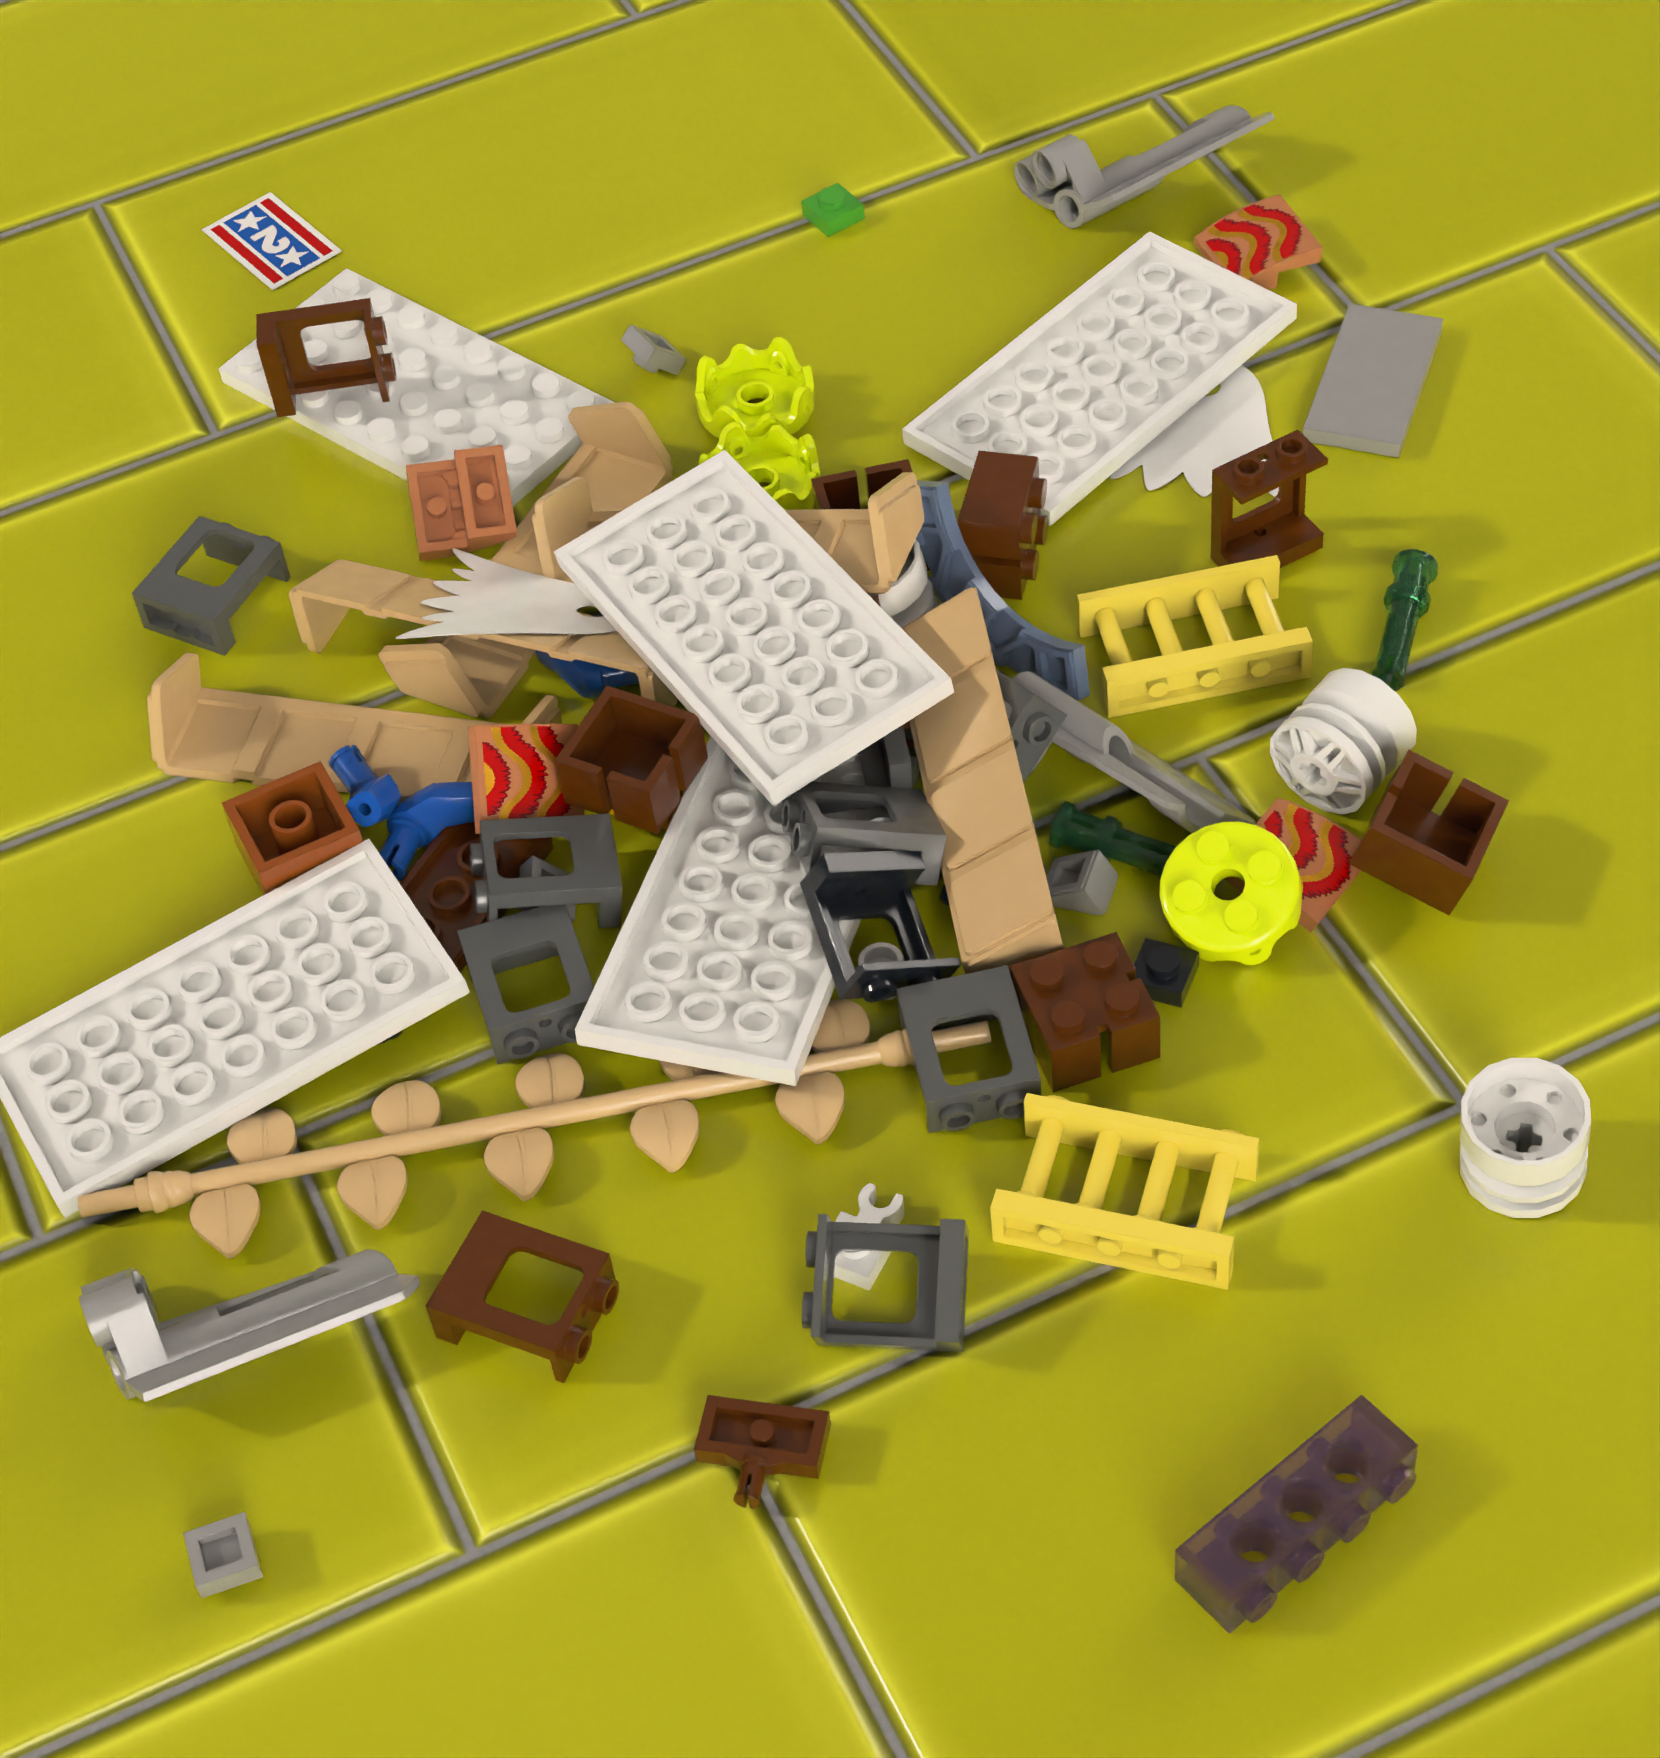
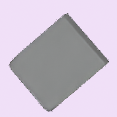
[1047,850,1118,915]

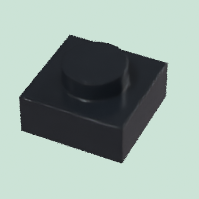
[1134,938,1199,1008]

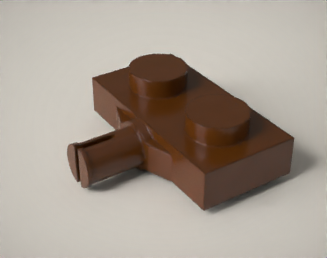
[694,1395,831,1509]

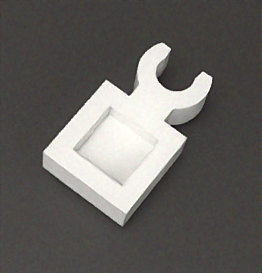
[834,1183,905,1291]

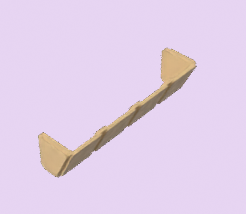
[378,402,673,718]
[532,472,924,594]
[289,559,678,707]
[902,587,1064,974]
[147,653,562,804]

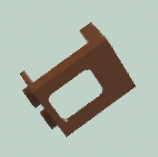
[256,298,397,418]
[1210,430,1328,568]
[426,1210,619,1383]

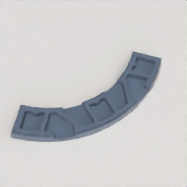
[916,480,1090,700]

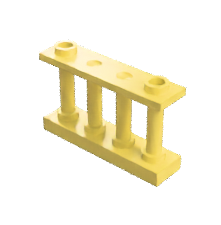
[1077,555,1313,718]
[990,1093,1259,1290]

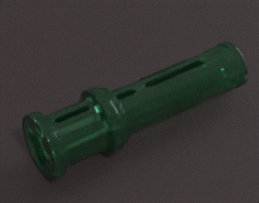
[1371,549,1439,691]
[1049,801,1176,876]

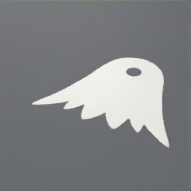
[1111,365,1279,497]
[396,548,617,639]

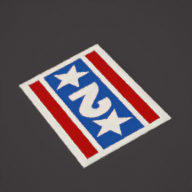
[201,192,342,290]

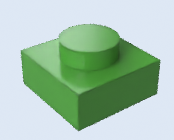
[801,183,865,237]

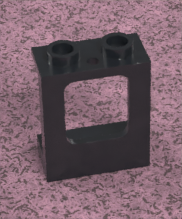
[800,850,961,1002]

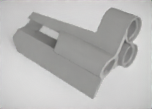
[1014,105,1275,229]
[1004,671,1256,833]
[79,1249,421,1402]

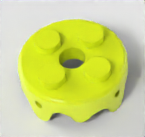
[695,337,815,438]
[699,422,821,510]
[1159,821,1303,965]

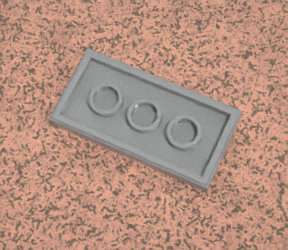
[1303,303,1443,458]

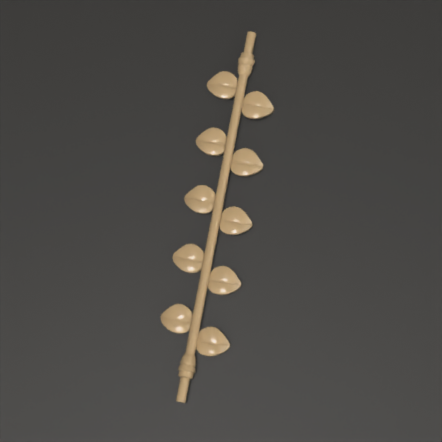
[78,999,991,1259]

